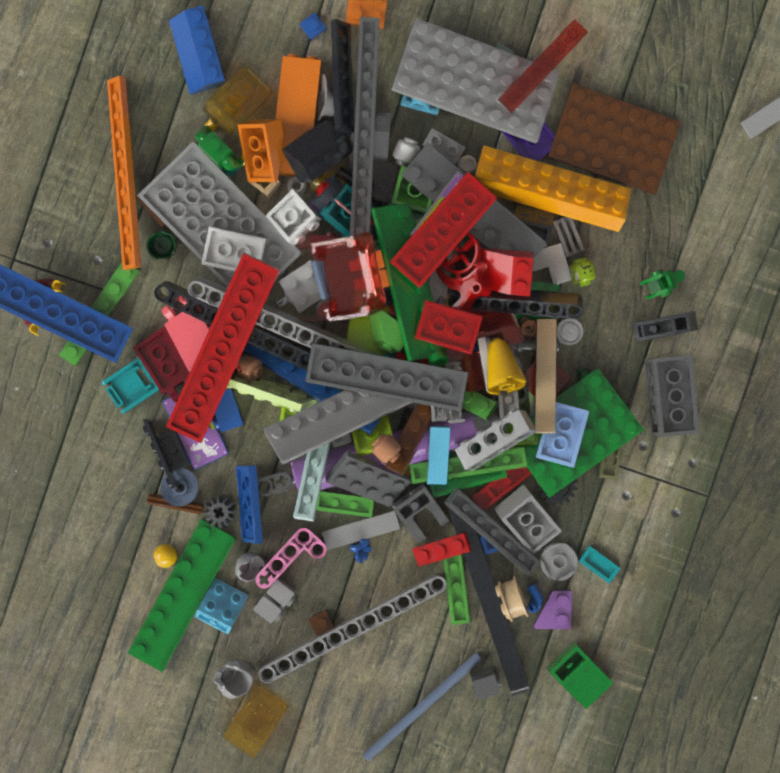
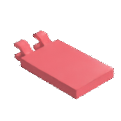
[161,296,210,372]

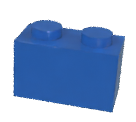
[214,388,245,432]

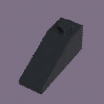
[633,311,698,342]

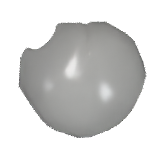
[235,553,265,582]

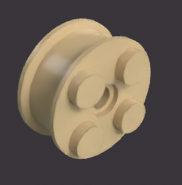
[495,576,529,622]

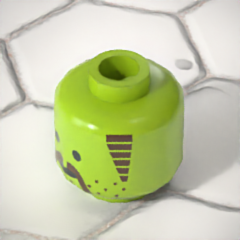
[569,257,596,287]

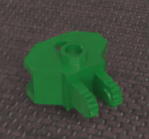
[639,269,686,300]

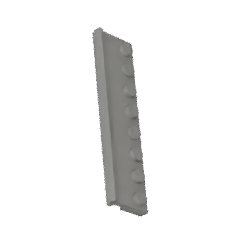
[264,390,412,465]

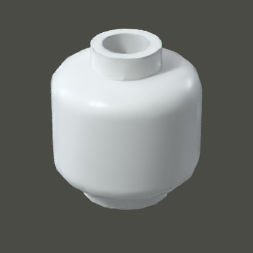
[392,137,421,167]

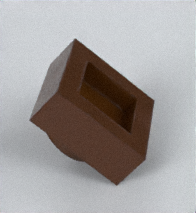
[308,609,334,636]

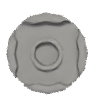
[540,542,578,581]

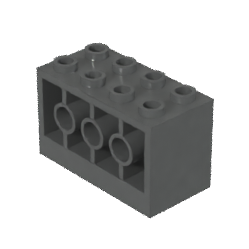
[644,355,700,437]

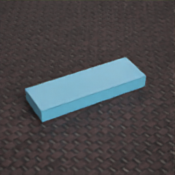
[427,426,450,485]

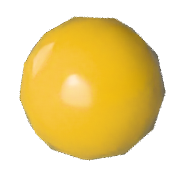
[153,544,177,568]

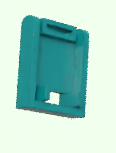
[101,357,159,414]

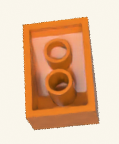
[238,119,284,182]

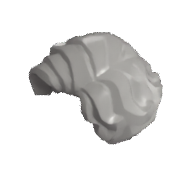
[214,660,254,699]

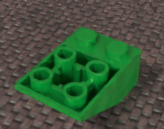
[546,642,613,709]

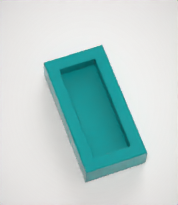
[578,545,621,584]

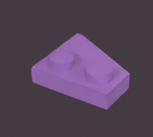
[534,590,572,629]

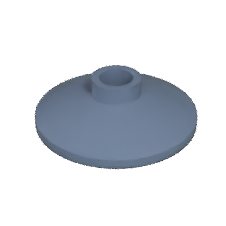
[161,468,199,506]

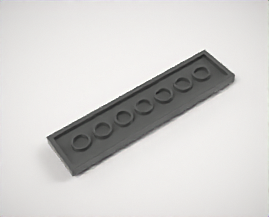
[305,343,468,411]

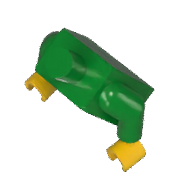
[195,118,245,173]

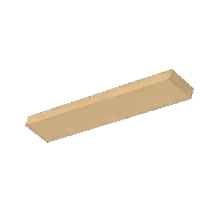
[535,319,557,434]

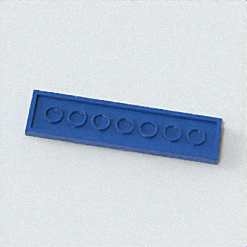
[0,264,133,363]

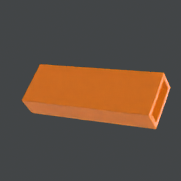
[276,54,322,176]

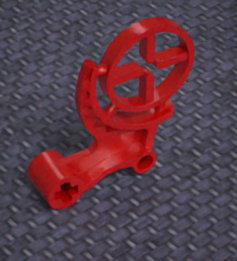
[436,233,491,312]

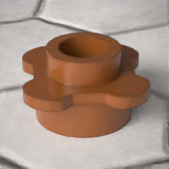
[518,316,537,338]

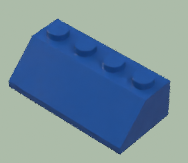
[169,5,227,95]

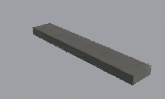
[444,488,540,576]

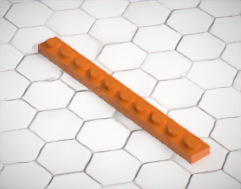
[107,76,141,270]

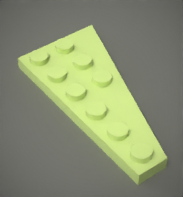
[227,375,318,413]

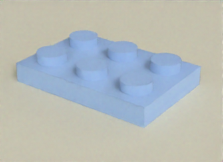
[536,402,589,468]

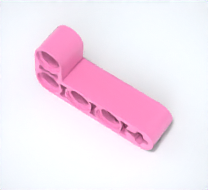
[255,528,327,589]

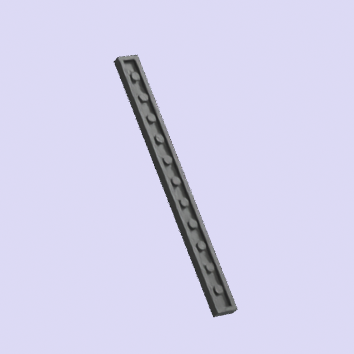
[349,17,380,252]

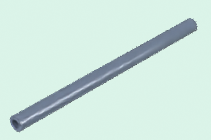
[363,652,483,761]

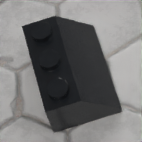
[281,119,354,183]

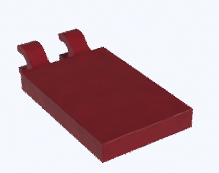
[133,326,190,403]

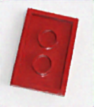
[414,300,483,355]

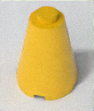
[487,338,526,395]

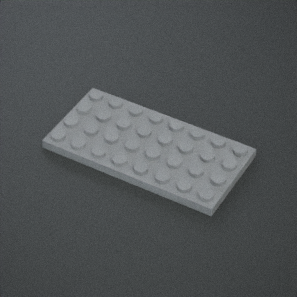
[391,18,560,144]
[137,142,302,287]

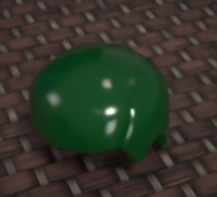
[146,231,177,260]

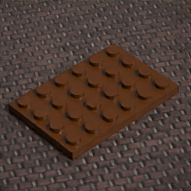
[547,84,681,195]

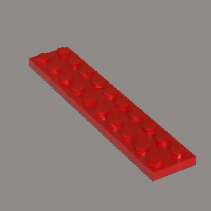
[166,252,280,443]

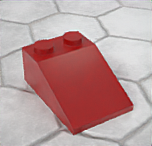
[479,248,535,296]

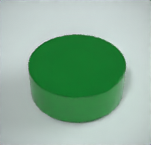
[428,351,449,367]

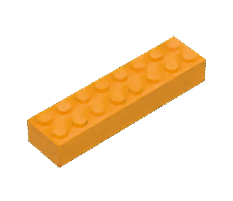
[474,145,632,232]

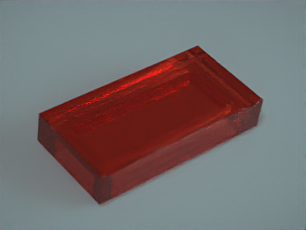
[460,351,486,392]

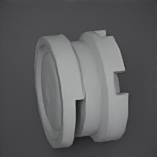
[556,318,583,345]

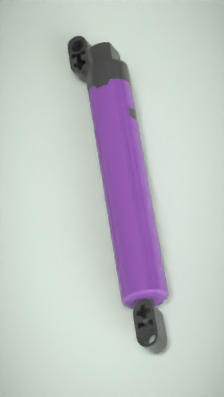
[258,386,528,497]

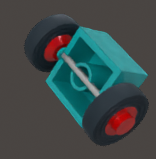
[311,176,378,243]

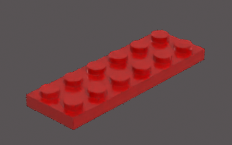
[390,172,497,288]

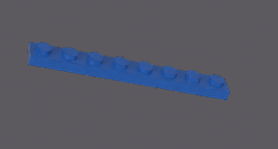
[244,336,381,434]

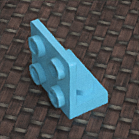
[195,578,248,634]

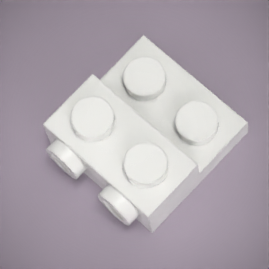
[266,189,321,246]

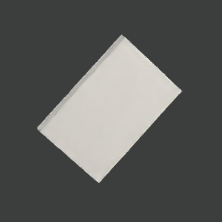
[201,226,266,271]

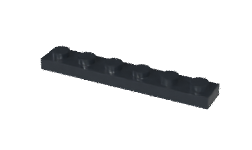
[331,19,354,135]

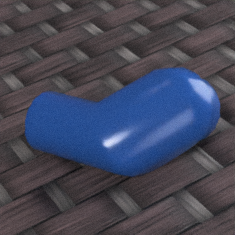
[527,583,543,613]

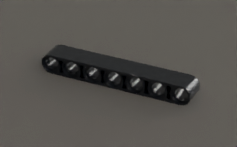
[448,288,584,319]

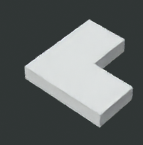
[533,243,571,284]

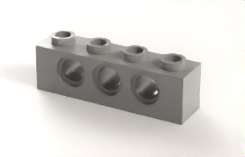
[455,409,537,471]

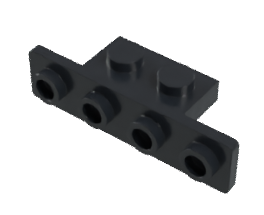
[143,418,190,491]

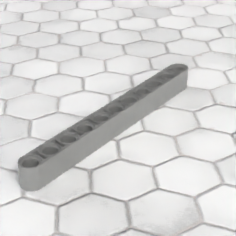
[188,277,384,356]
[259,573,446,683]

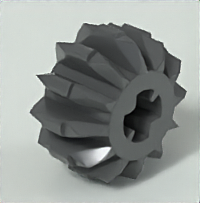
[203,495,236,528]

